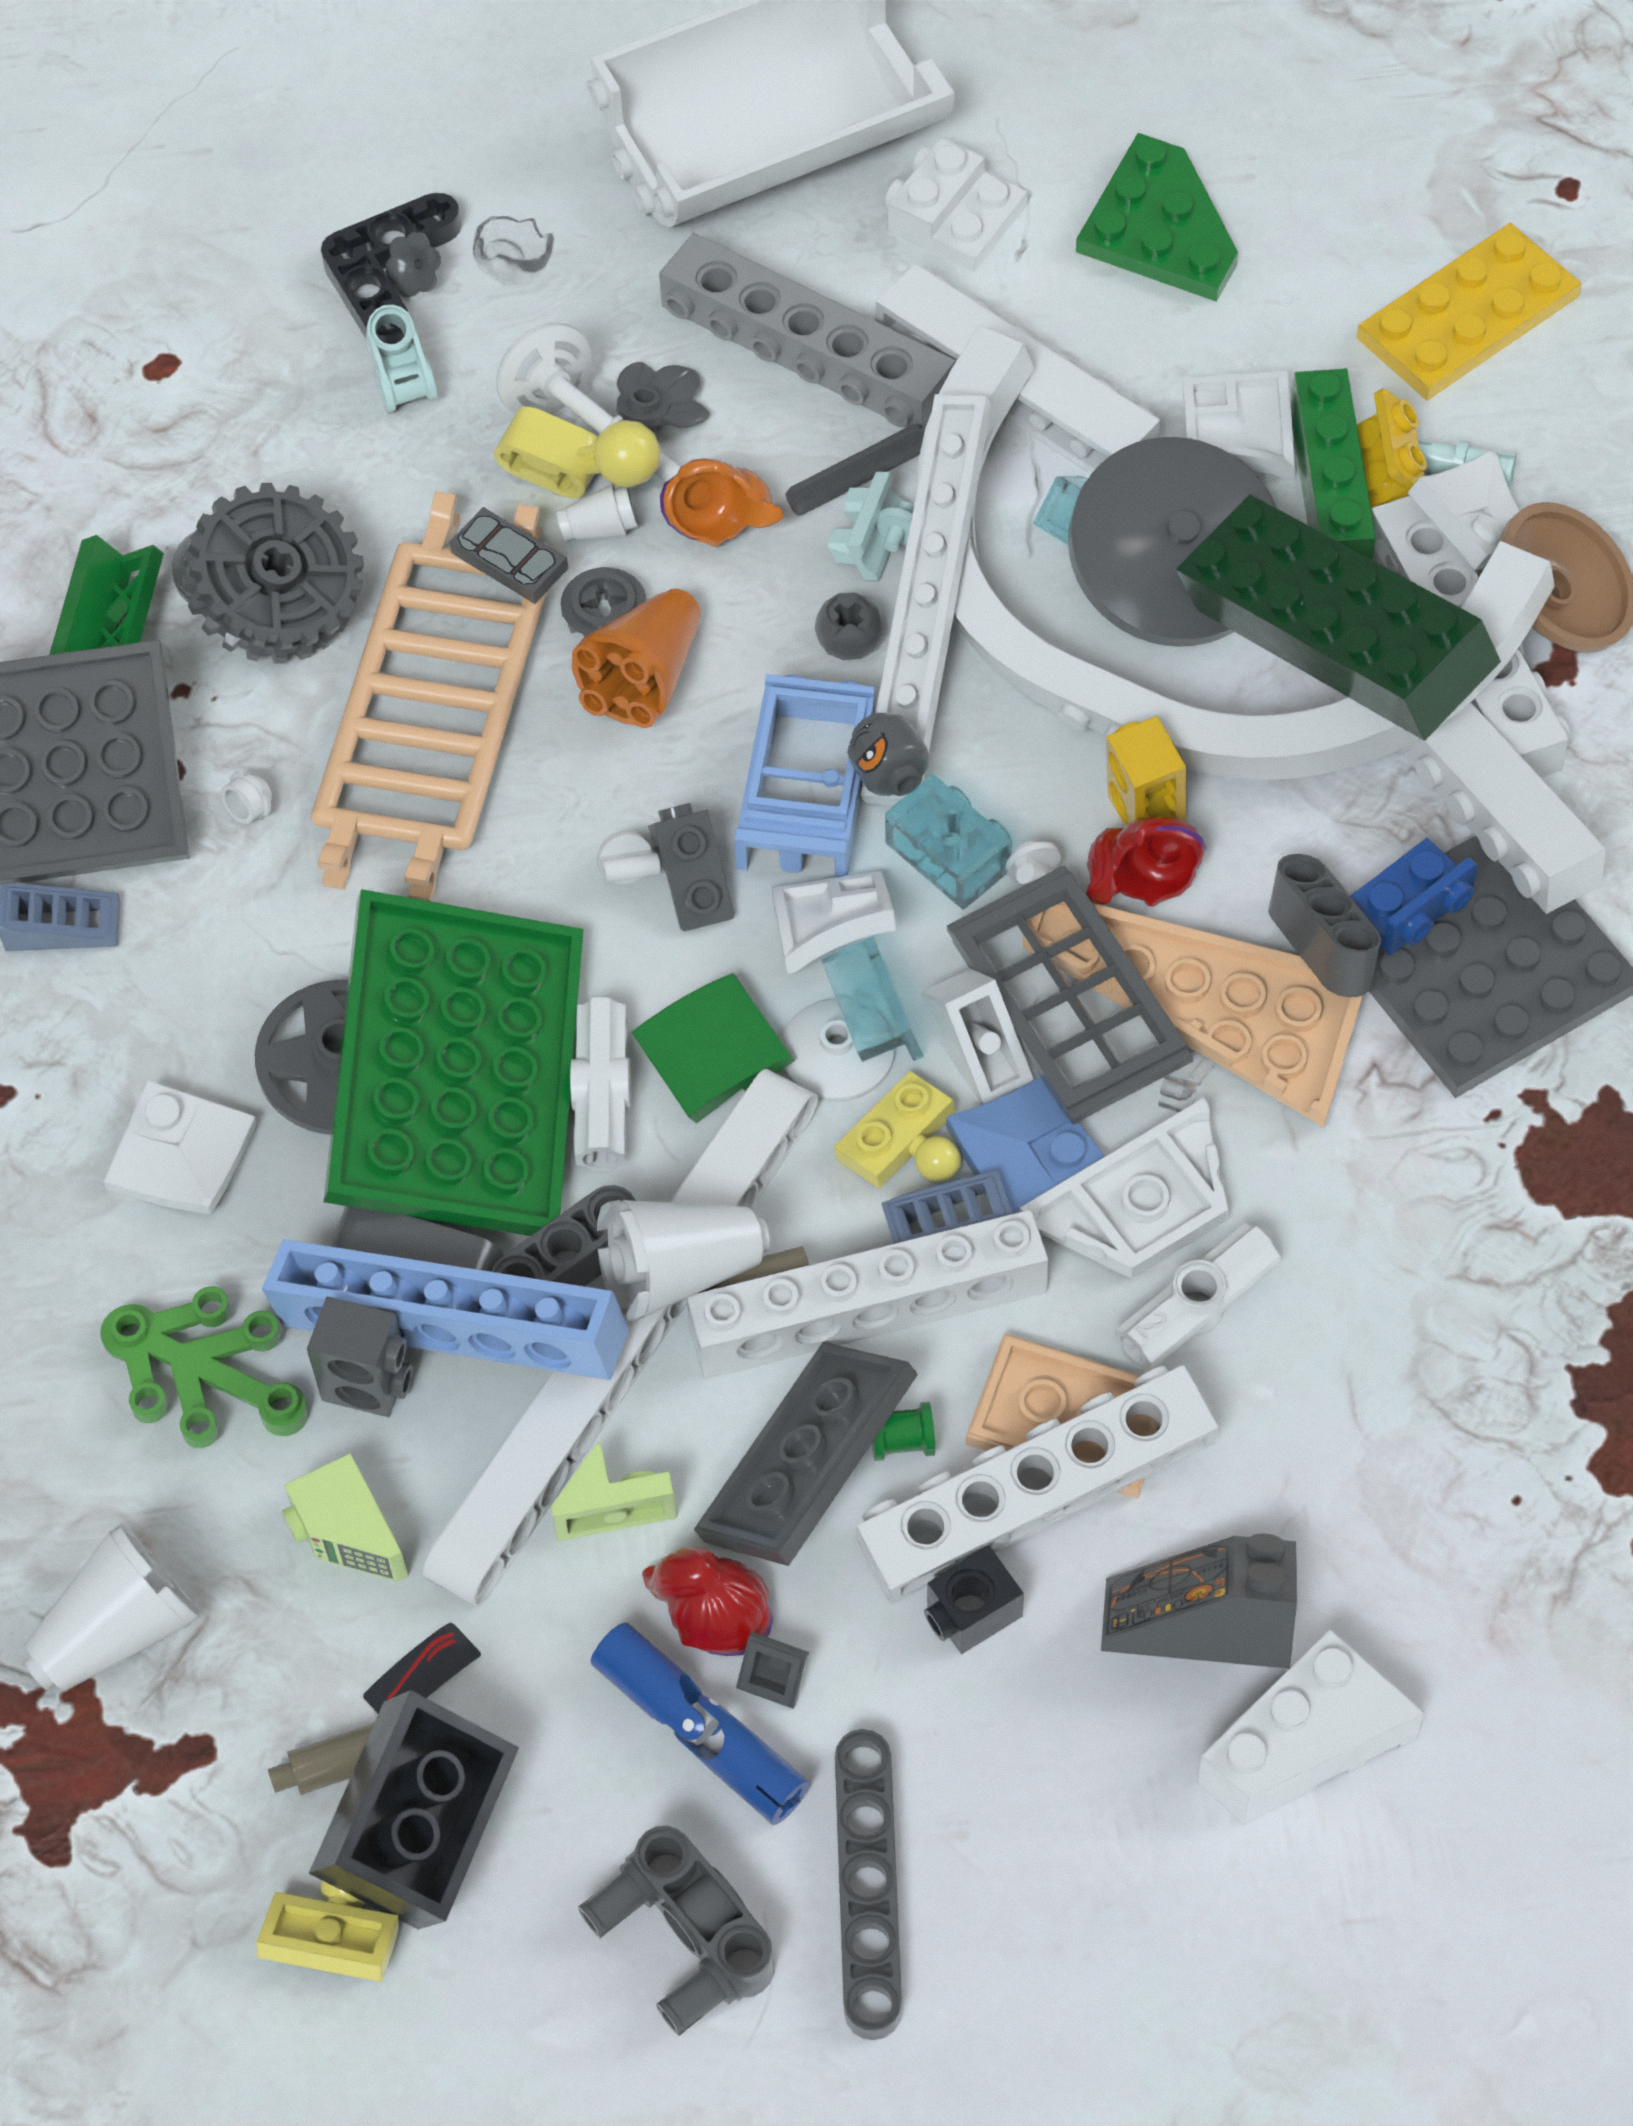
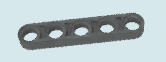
[835,1729,902,2040]

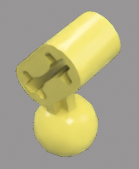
[494,407,661,499]

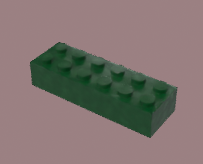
[1175,494,1501,741]

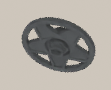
[255,980,348,1135]

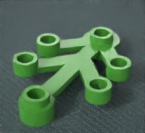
[100,1286,309,1448]

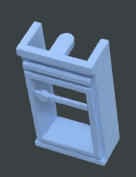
[734,674,876,877]

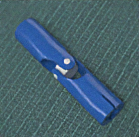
[590,1622,810,1825]

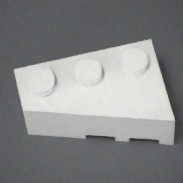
[1197,1629,1424,1825]

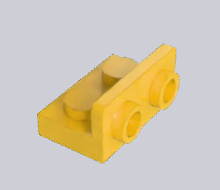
[1357,388,1427,508]

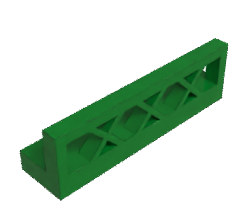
[49,535,164,655]

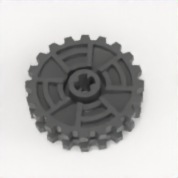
[182,483,364,664]

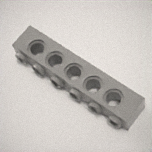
[659,232,956,433]

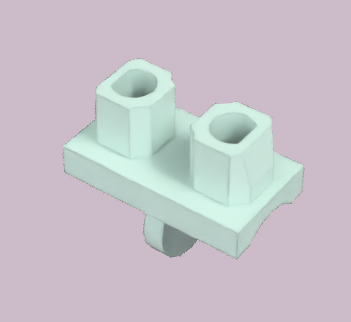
[827,472,914,581]

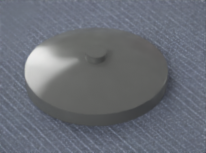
[1068,437,1277,647]

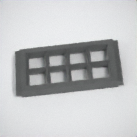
[947,865,1193,1124]

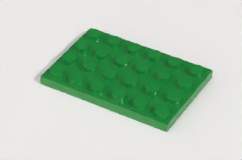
[323,889,584,1236]

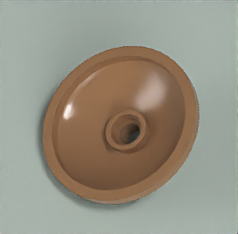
[1499,502,1633,653]

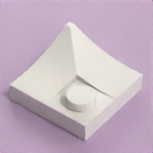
[1182,370,1295,480]
[1408,451,1520,570]
[771,870,896,974]
[103,1081,257,1214]

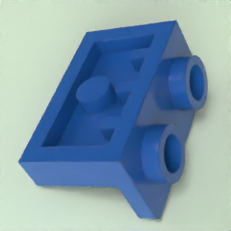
[1350,838,1478,956]

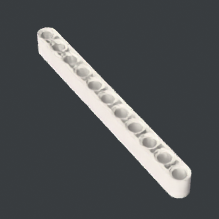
[423,1069,818,1607]

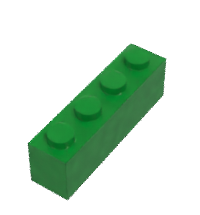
[1291,368,1376,560]

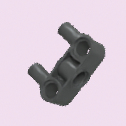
[578,1826,774,2036]

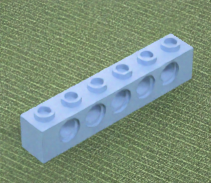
[262,1239,629,1380]

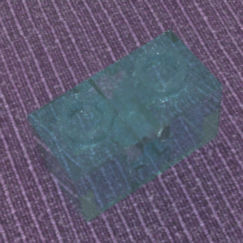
[885,774,1012,910]

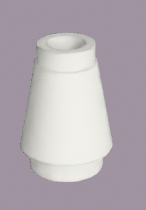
[556,484,638,542]

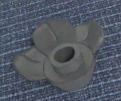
[616,362,710,432]

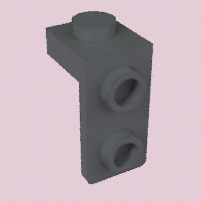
[648,803,735,931]

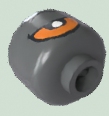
[847,713,930,796]

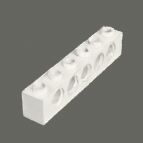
[1371,496,1571,777]
[686,1210,1048,1379]
[857,1364,1219,1604]

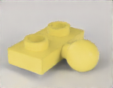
[834,1071,961,1189]
[256,1880,399,1982]

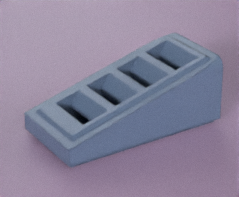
[0,883,120,951]
[881,1170,1014,1244]

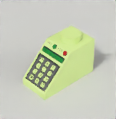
[281,1453,408,1582]

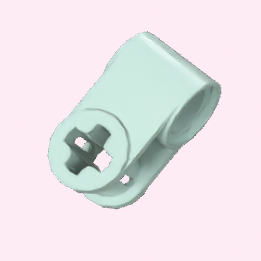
[366,305,438,413]

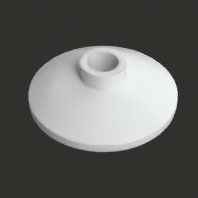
[781,999,895,1101]

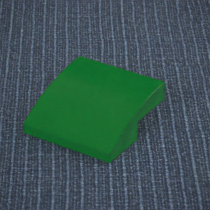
[631,973,795,1123]

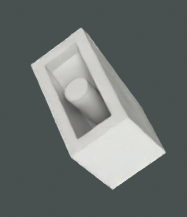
[921,968,1034,1105]

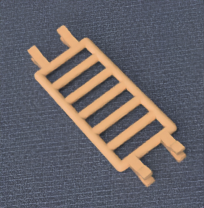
[311,491,546,901]

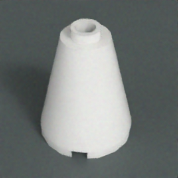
[597,1200,770,1321]
[23,1524,198,1692]

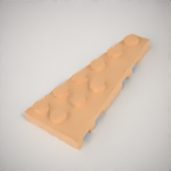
[1023,901,1364,1128]

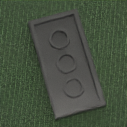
[694,1342,918,1566]

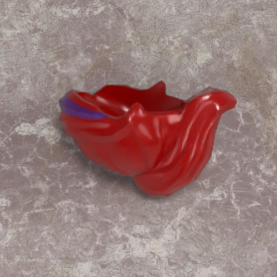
[1085,816,1207,907]
[642,1547,773,1656]

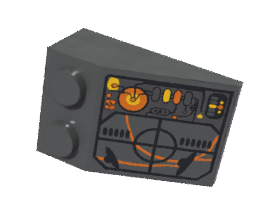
[1101,1533,1297,1669]

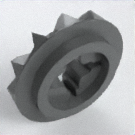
[561,567,646,637]

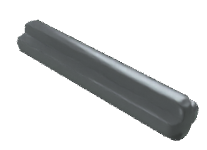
[785,424,924,516]

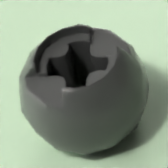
[814,592,883,660]

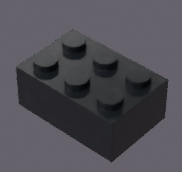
[309,1690,519,1930]

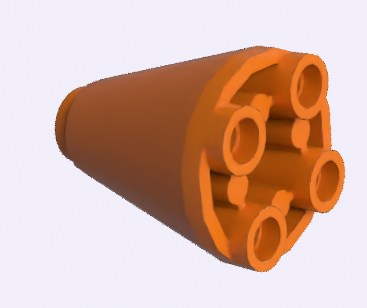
[571,589,701,728]

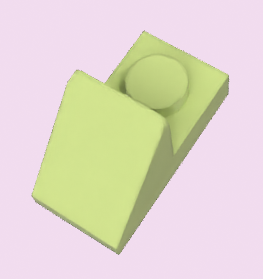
[551,1442,677,1541]

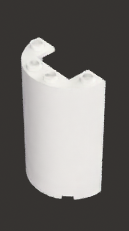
[587,0,955,227]

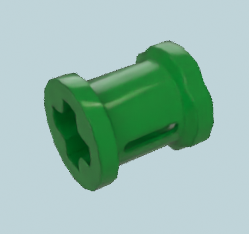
[872,1401,935,1461]

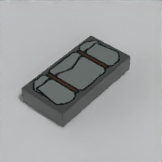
[450,507,568,604]

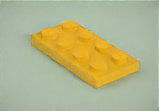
[1356,222,1582,401]

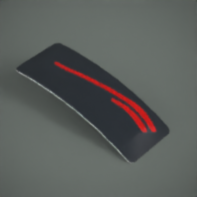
[363,1623,481,1714]

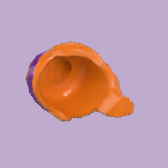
[660,458,784,547]

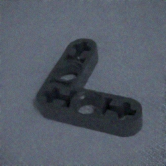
[321,193,461,344]

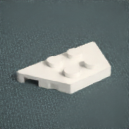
[1019,1098,1228,1279]

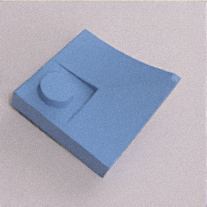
[946,1077,1105,1214]

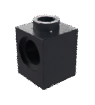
[924,1545,1024,1655]

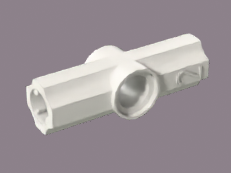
[570,997,631,1172]
[1115,1223,1280,1371]

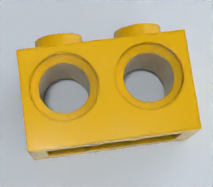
[1106,716,1186,827]

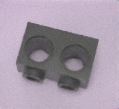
[307,1296,413,1418]

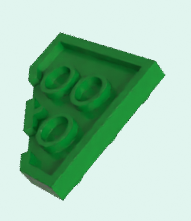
[1076,133,1238,302]

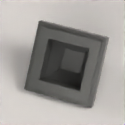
[736,1632,809,1709]

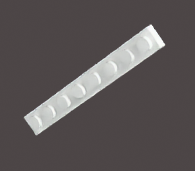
[860,394,992,807]

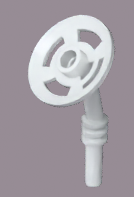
[496,323,681,482]

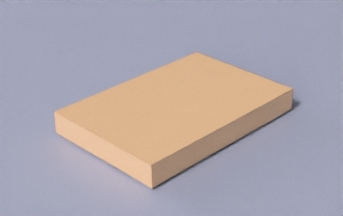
[966,1333,1159,1499]

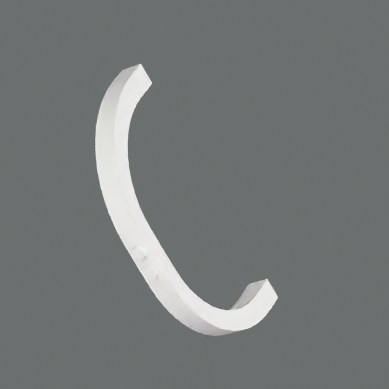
[916,324,1555,780]

